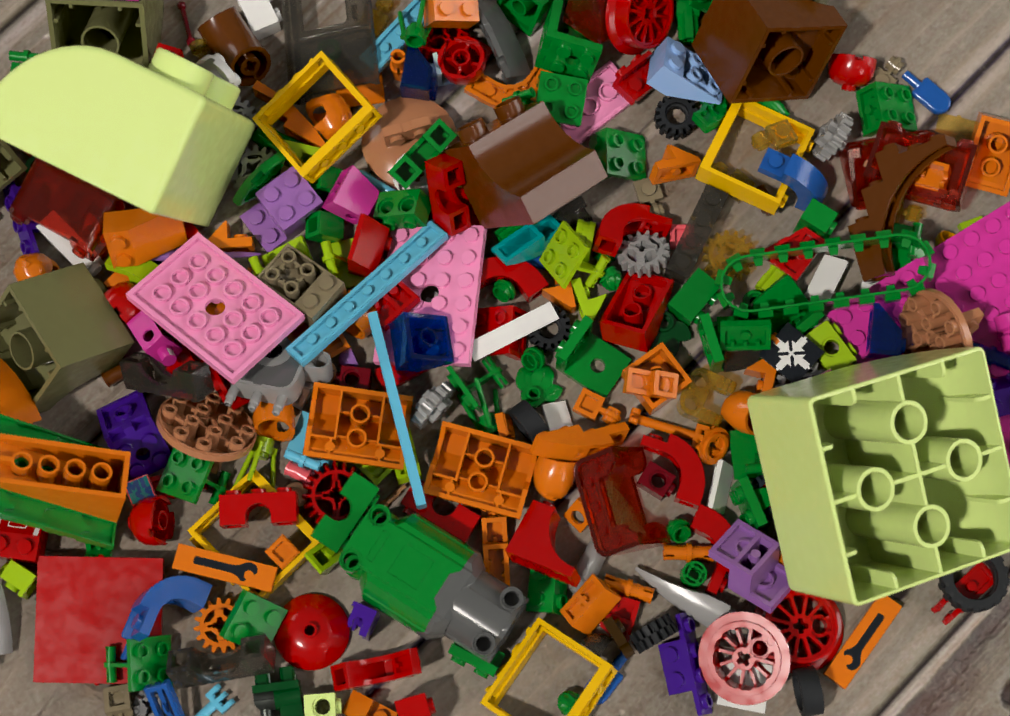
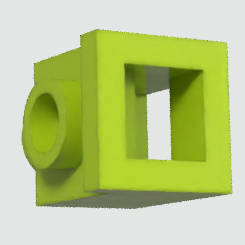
[0,559,37,600]

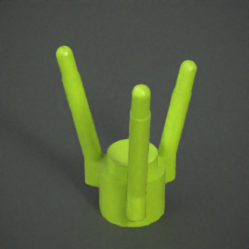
[232,436,278,488]

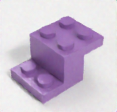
[239,166,324,253]
[708,519,791,614]

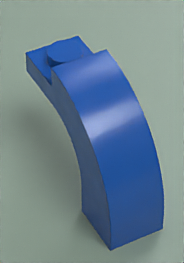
[758,147,829,211]
[130,576,213,641]

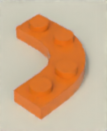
[464,67,553,108]

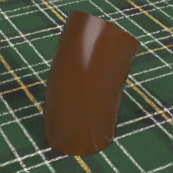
[197,6,271,86]

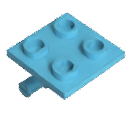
[283,410,334,473]

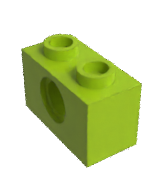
[805,320,858,371]

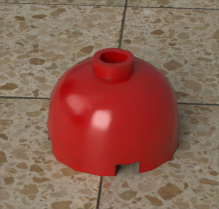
[437,36,486,85]
[828,54,877,92]
[104,281,141,324]
[128,495,175,546]

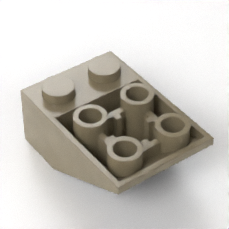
[257,243,347,327]

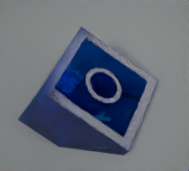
[400,46,438,101]
[865,303,906,359]
[389,312,454,372]

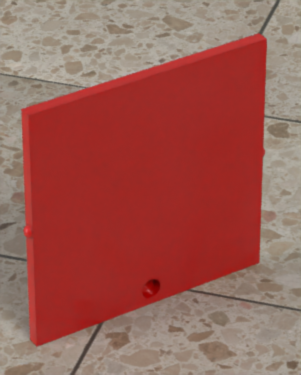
[33,554,164,686]

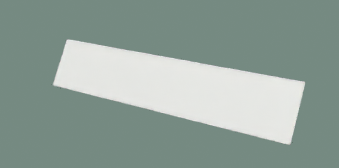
[472,302,559,362]

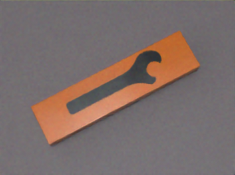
[172,543,278,593]
[823,596,902,690]

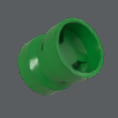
[680,561,707,589]

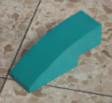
[491,215,560,266]

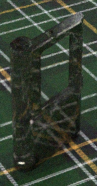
[281,0,380,105]

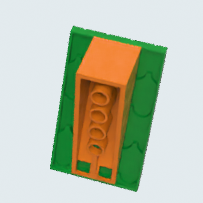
[0,414,131,550]

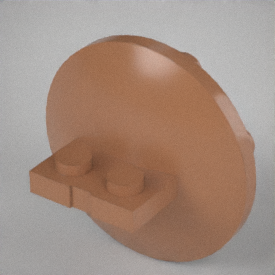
[362,96,458,187]
[898,288,984,354]
[156,392,257,474]

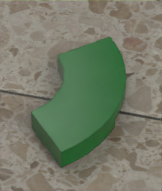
[692,93,727,134]
[232,152,286,206]

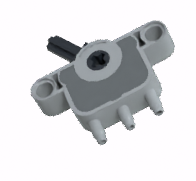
[224,337,334,416]

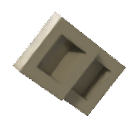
[103,684,134,716]

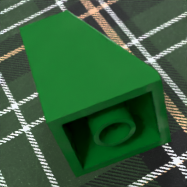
[497,0,553,37]

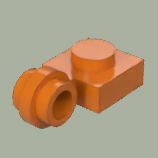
[572,387,621,424]

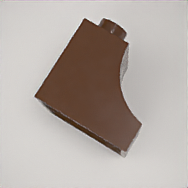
[692,0,848,104]
[444,95,608,229]

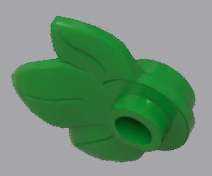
[516,366,563,408]

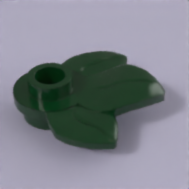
[649,311,691,357]

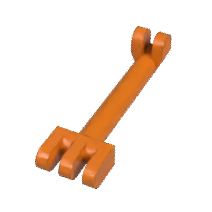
[628,407,711,450]

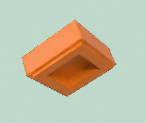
[495,412,515,439]
[265,534,301,570]

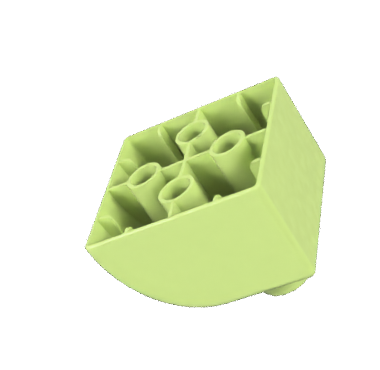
[0,45,255,227]
[747,347,1010,606]

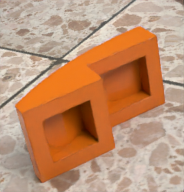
[622,367,679,399]

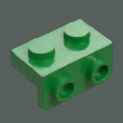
[526,569,568,615]
[448,642,505,679]

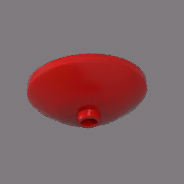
[274,594,350,671]

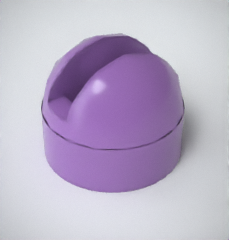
[339,348,359,367]

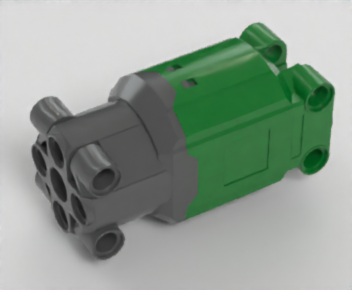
[339,504,529,664]

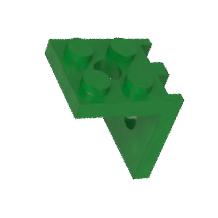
[534,0,603,83]
[696,313,762,375]
[555,315,632,398]

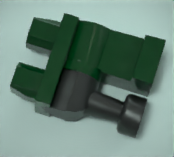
[252,666,305,716]

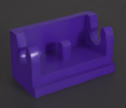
[347,601,381,641]

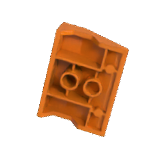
[303,382,414,470]
[423,421,538,520]

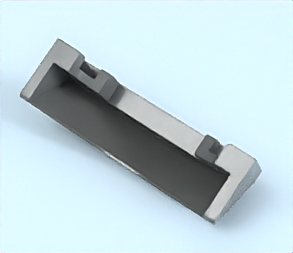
[478,0,531,85]

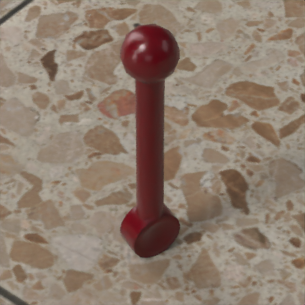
[177,1,196,48]

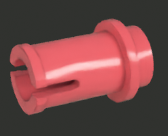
[284,460,317,485]

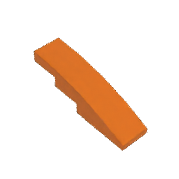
[252,80,325,148]
[481,509,510,586]

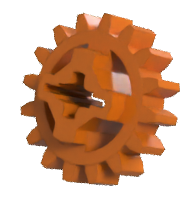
[193,597,237,654]

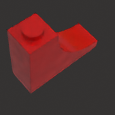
[505,500,581,588]

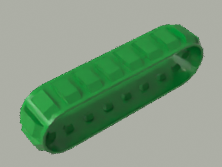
[714,229,937,320]

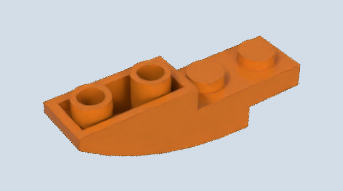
[529,422,630,461]

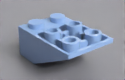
[646,36,722,105]

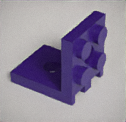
[96,388,172,481]

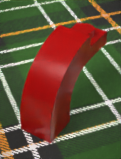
[592,203,672,257]
[480,256,549,304]
[639,433,705,510]
[690,504,731,596]
[330,647,422,692]

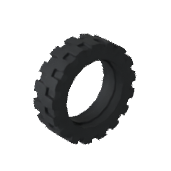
[938,556,1010,613]

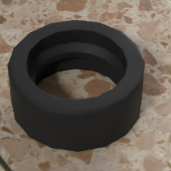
[508,400,550,445]
[792,666,825,716]

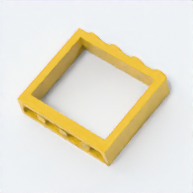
[252,51,382,184]
[695,102,815,215]
[187,470,320,599]
[480,617,618,716]

